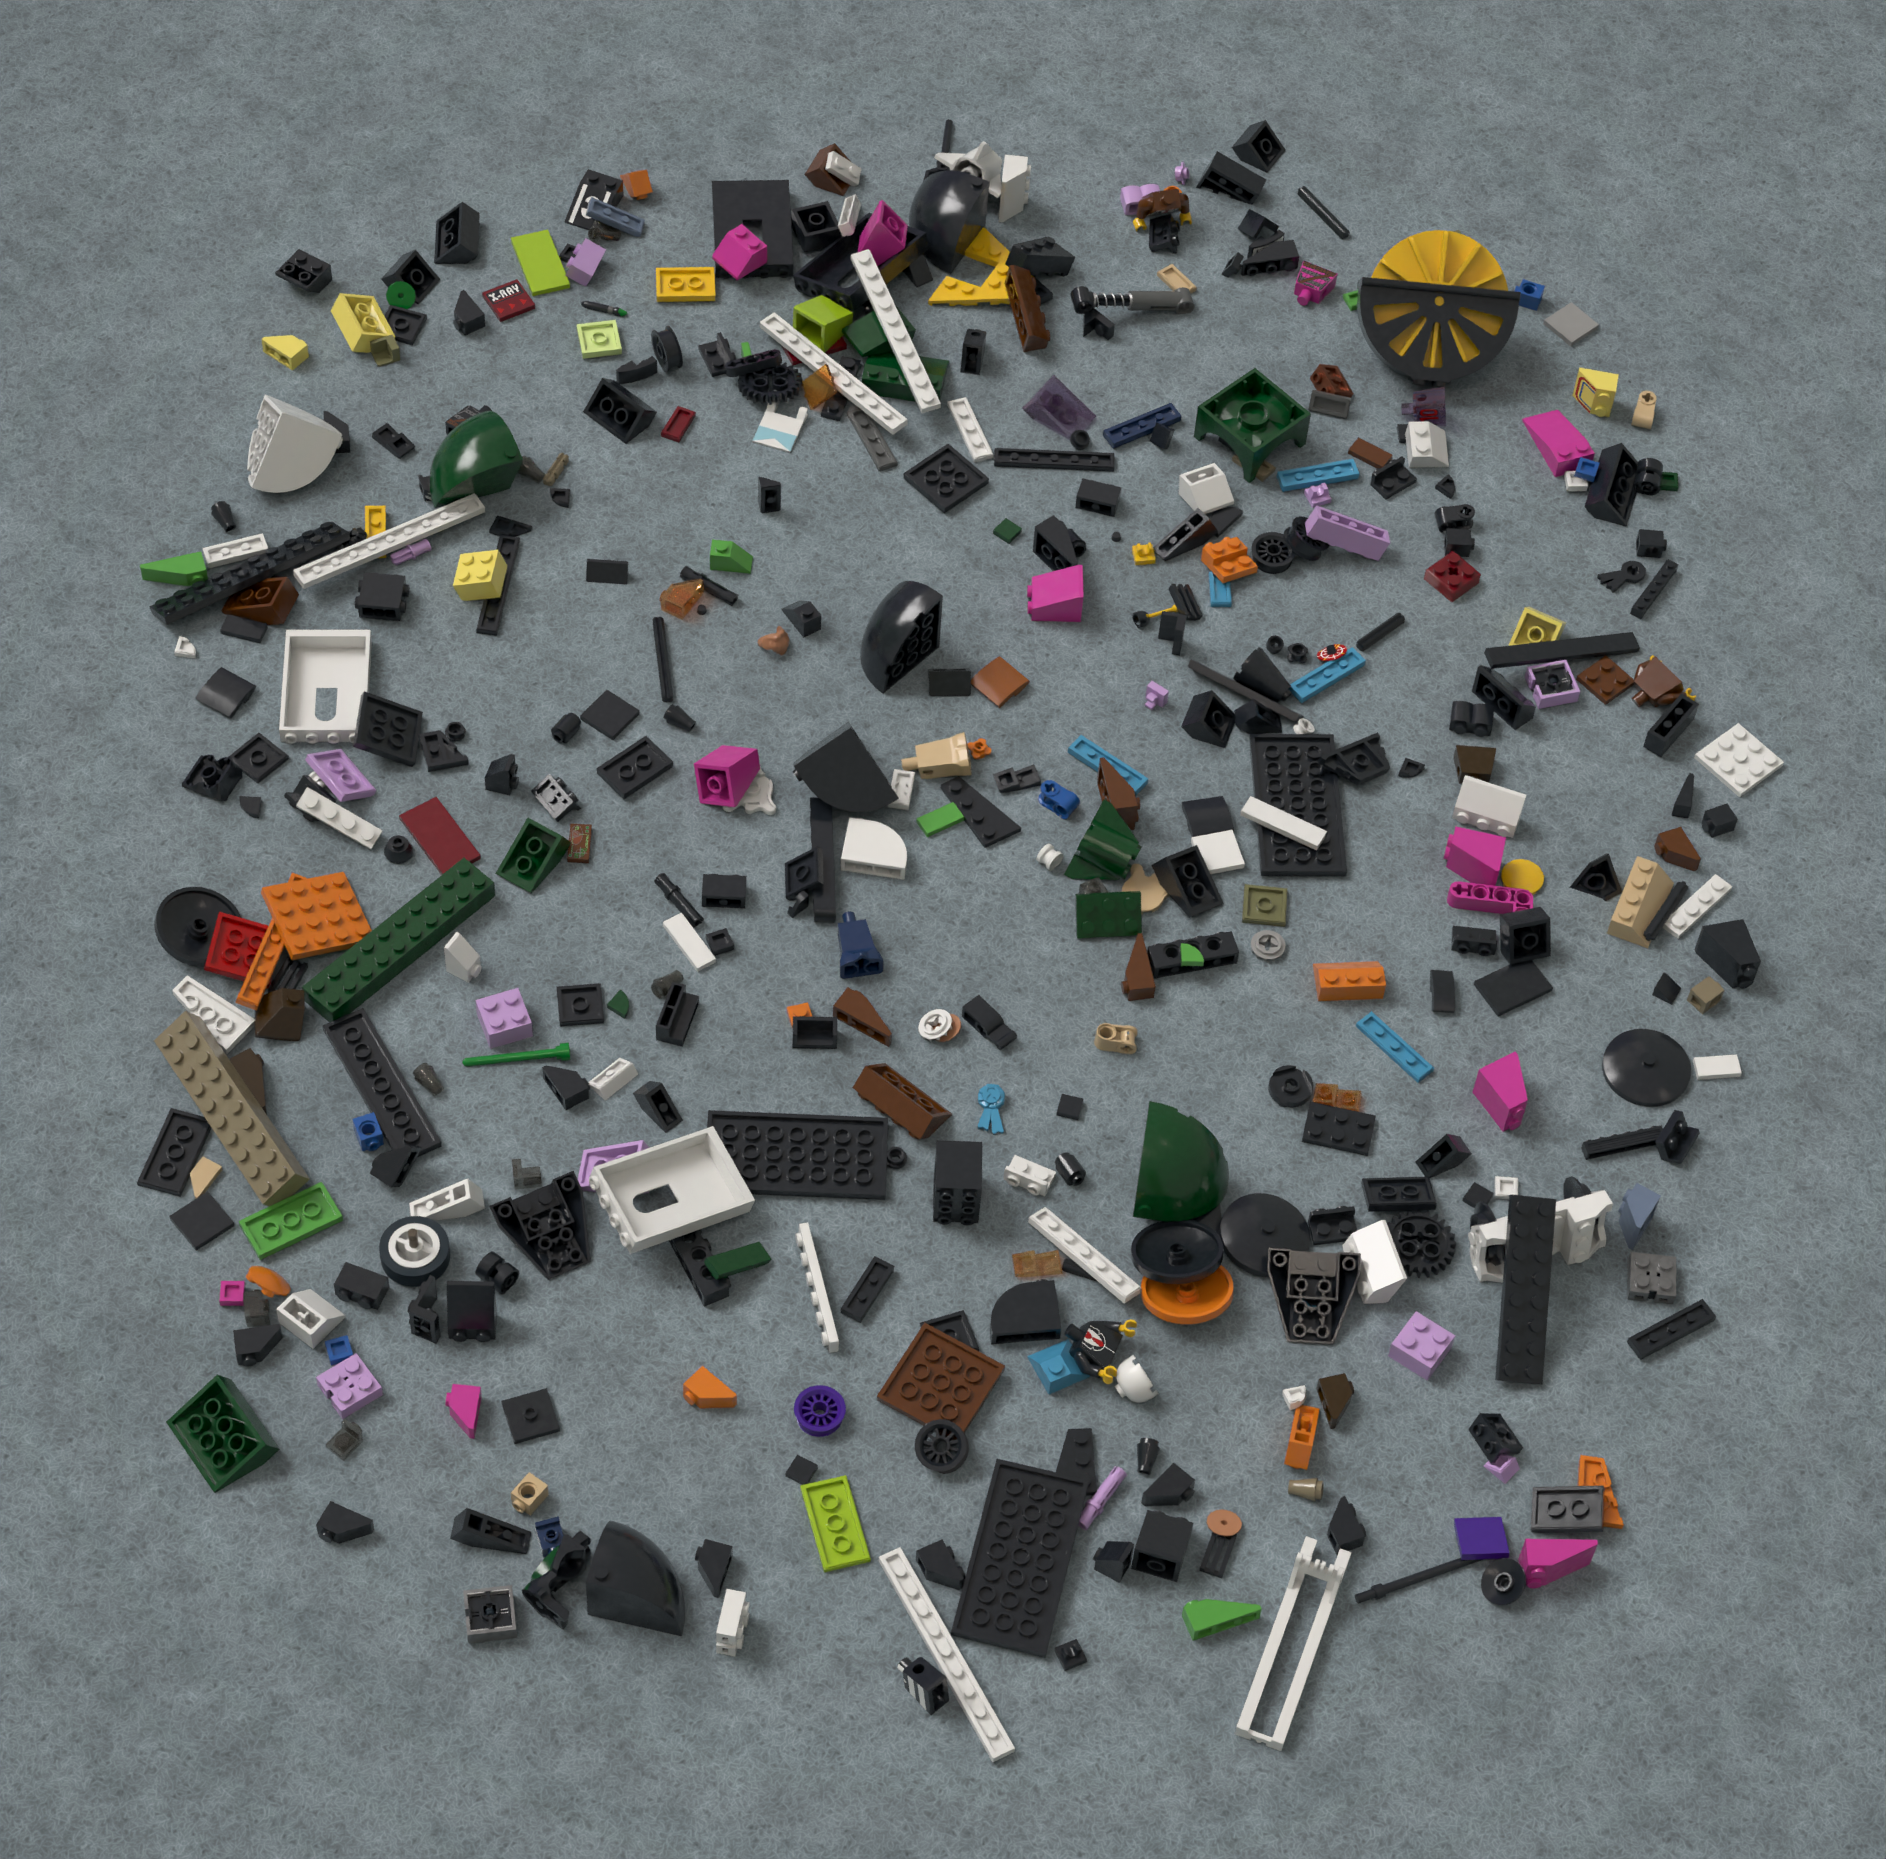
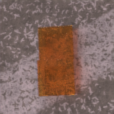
[1012,1250,1063,1277]

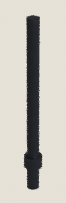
[1355,1558,1484,1604]

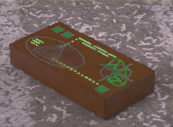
[567,824,592,863]

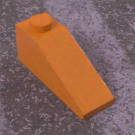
[1284,1405,1320,1470]

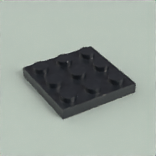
[903,444,989,513]
[353,691,423,767]

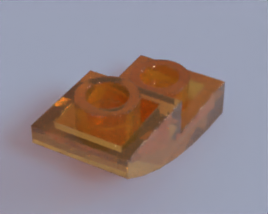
[1313,1083,1362,1112]

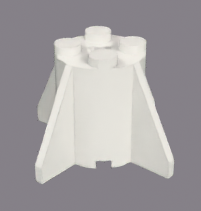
[934,141,1002,198]

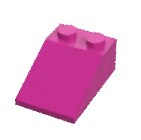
[1518,1539,1598,1589]

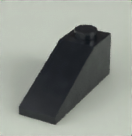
[1153,508,1218,561]
[450,1508,531,1554]

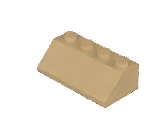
[1607,856,1674,948]

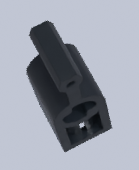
[962,995,1017,1050]

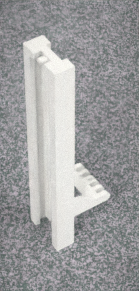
[1235,1536,1351,1751]

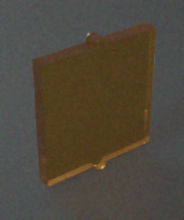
[802,364,837,410]

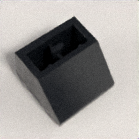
[275,249,332,293]

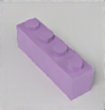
[1305,505,1390,561]

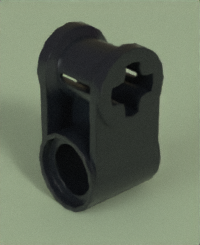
[1434,504,1475,533]

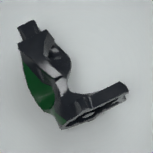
[522,1531,591,1629]

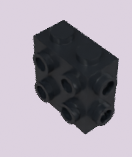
[355,572,410,621]

